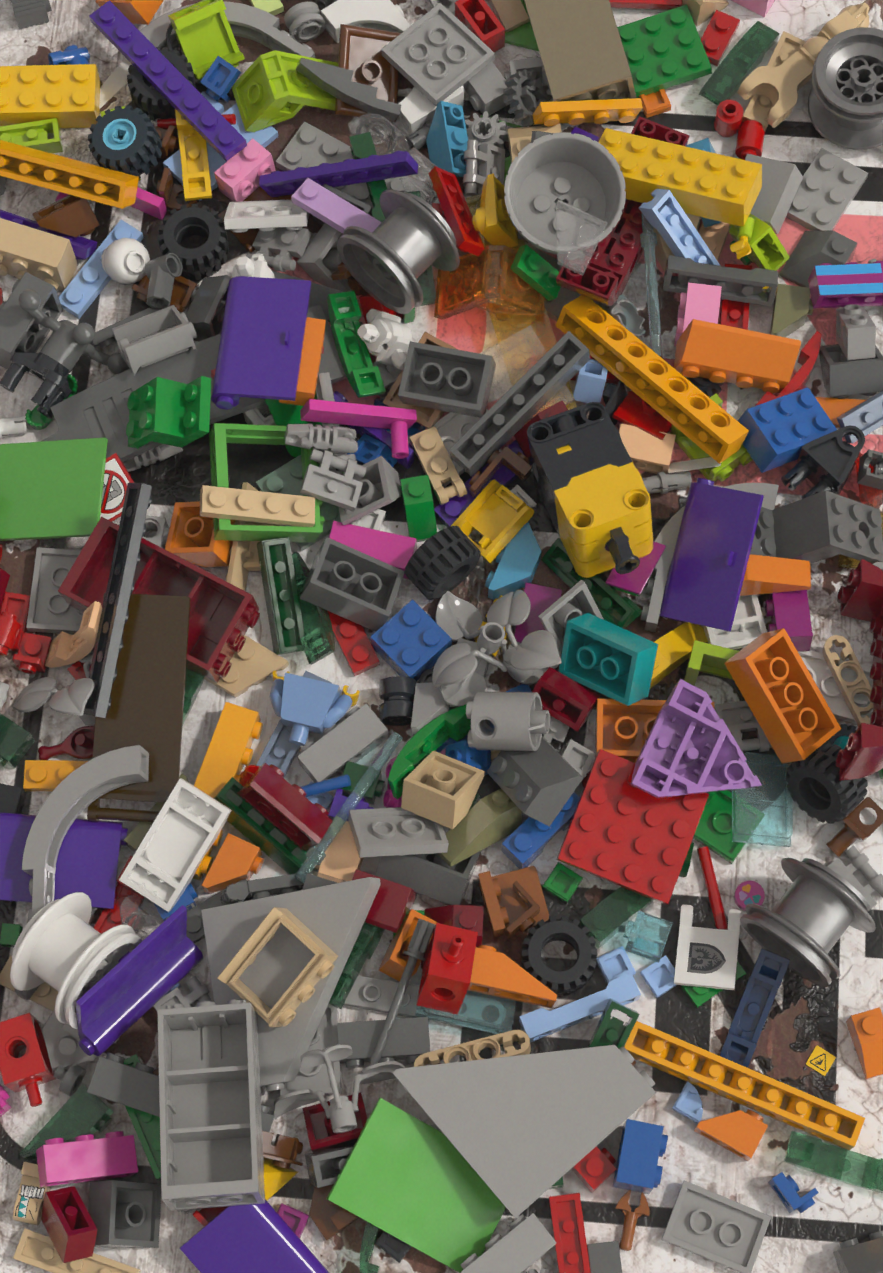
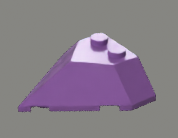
[631,679,762,798]

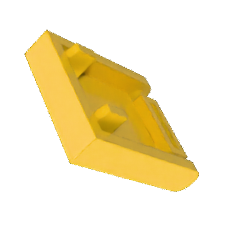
[451,480,534,563]

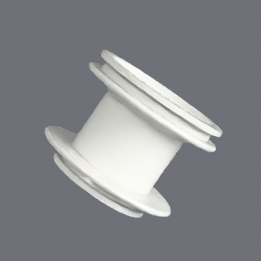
[10,892,142,1029]

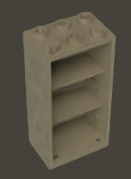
[524,0,636,102]

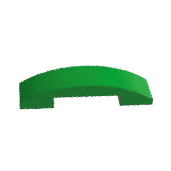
[327,291,386,398]
[388,704,471,800]

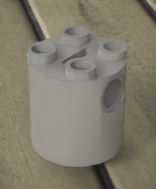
[466,691,550,751]

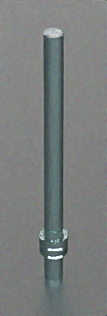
[640,213,663,359]
[294,732,403,883]

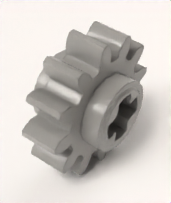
[465,111,508,150]

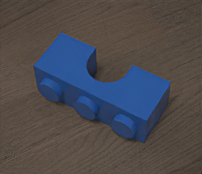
[502,792,580,869]

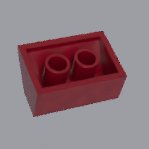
[237,763,333,851]

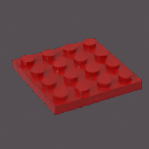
[556,749,709,905]

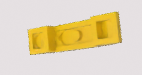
[175,109,212,201]

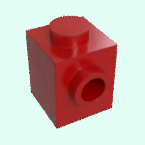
[571,1146,617,1193]

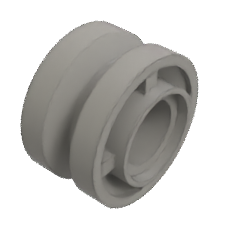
[284,2,326,42]

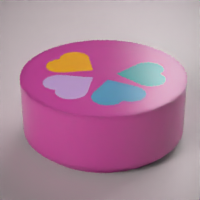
[734,880,765,911]

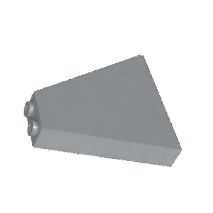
[201,877,381,1092]
[393,1045,656,1218]

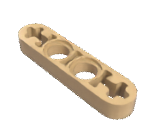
[822,635,873,727]
[414,1030,531,1067]

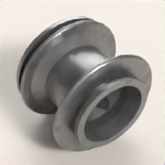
[808,27,883,150]
[337,189,460,314]
[740,857,876,987]

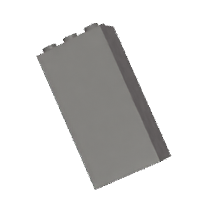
[157,999,265,1210]

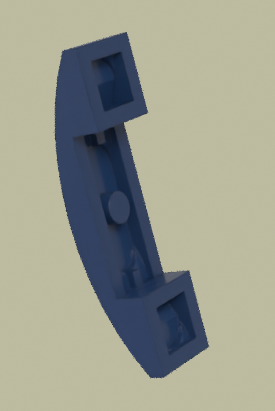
[719,948,790,1068]

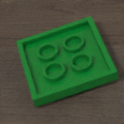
[617,4,712,98]

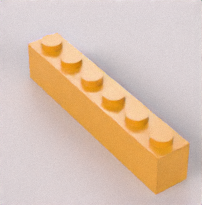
[0,140,139,209]
[193,702,263,881]

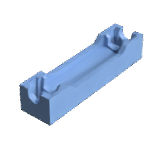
[639,189,721,266]
[519,972,641,1043]

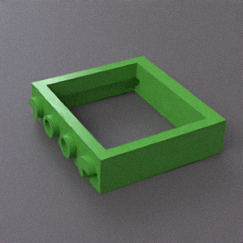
[209,423,325,543]

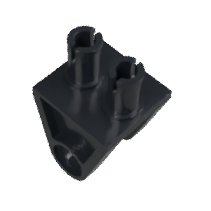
[781,425,865,499]

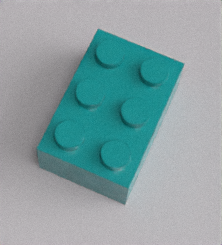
[559,613,658,706]

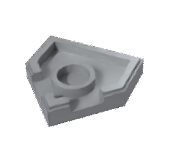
[42,1009,96,1070]

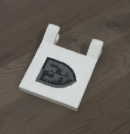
[674,905,741,990]

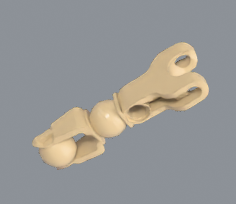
[737,3,869,128]

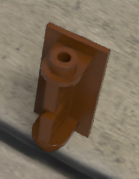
[262,1130,303,1169]

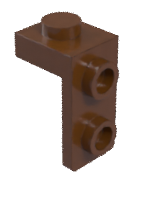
[469,446,532,498]

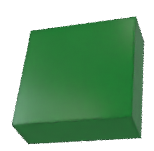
[542,862,583,904]

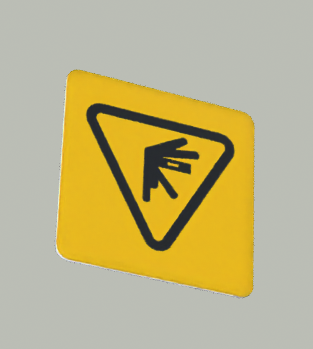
[806,1046,836,1076]

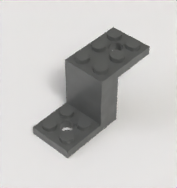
[750,490,883,564]

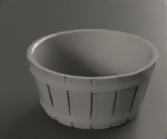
[504,132,626,255]

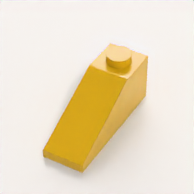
[650,622,708,689]

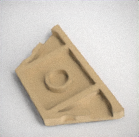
[188,635,289,698]

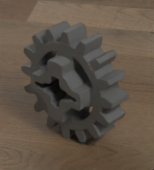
[503,69,553,127]

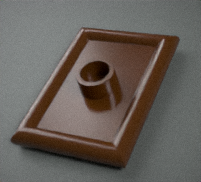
[335,24,401,123]

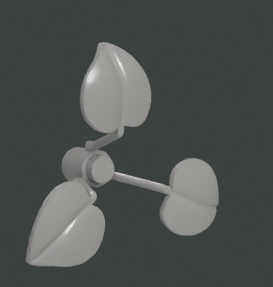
[432,590,562,688]
[435,591,559,707]
[13,638,97,725]
[273,1045,406,1133]

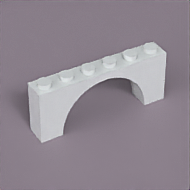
[321,0,465,135]

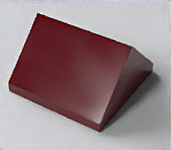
[352,869,417,933]
[302,1092,368,1152]

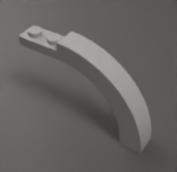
[140,2,315,58]
[641,483,779,632]
[22,745,149,921]

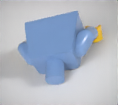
[269,670,360,746]

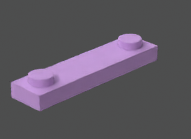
[291,178,382,233]

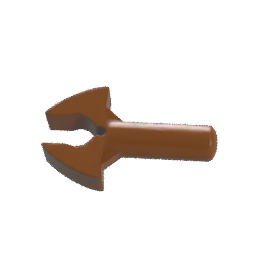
[615,1190,650,1251]

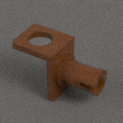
[826,797,883,857]

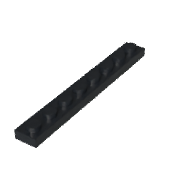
[83,483,152,718]

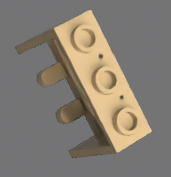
[217,907,338,1027]

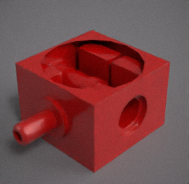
[416,923,478,1015]
[0,1012,56,1107]

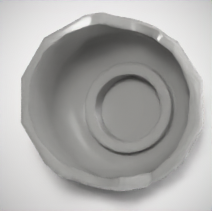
[607,299,646,338]

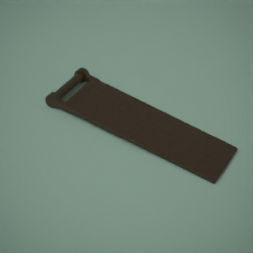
[87,593,191,823]

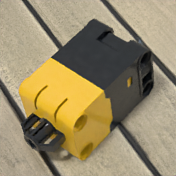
[527,402,654,578]

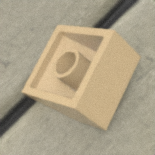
[401,750,485,829]

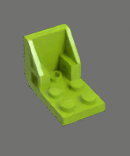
[232,50,338,132]

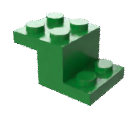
[126,376,211,449]

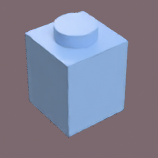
[572,359,608,404]

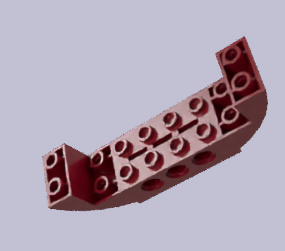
[556,116,690,306]
[836,559,883,780]

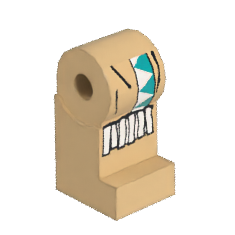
[13,1162,51,1226]

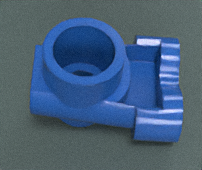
[47,45,90,65]

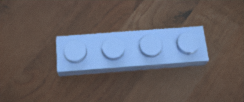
[58,220,144,319]

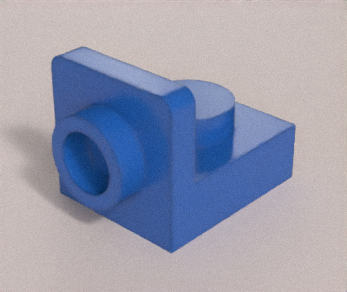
[200,56,242,102]
[347,434,397,467]
[445,740,491,775]
[768,1172,819,1214]

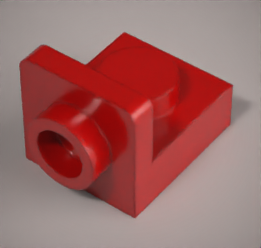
[12,632,52,674]

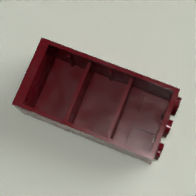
[58,516,260,683]

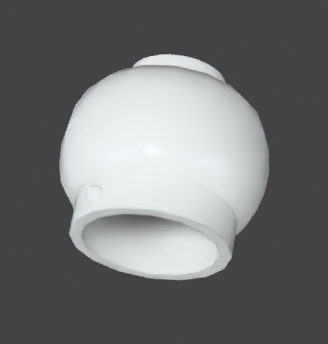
[101,238,150,284]

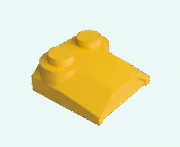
[472,174,518,248]

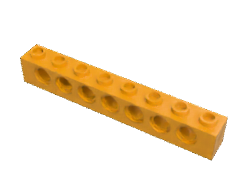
[556,295,749,464]
[624,1021,865,1151]

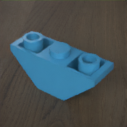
[426,101,468,177]
[485,522,541,600]

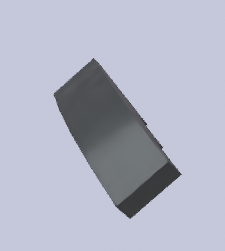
[296,58,401,121]

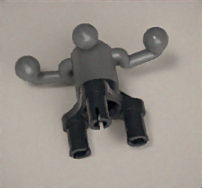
[0,289,128,419]

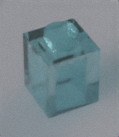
[623,911,672,963]

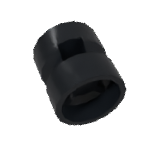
[379,676,417,726]

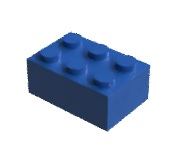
[738,387,837,473]

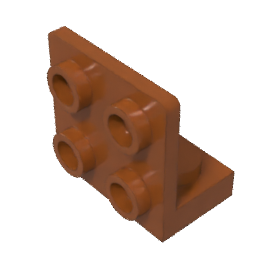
[478,866,550,938]

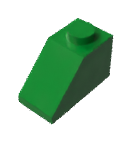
[400,475,437,542]

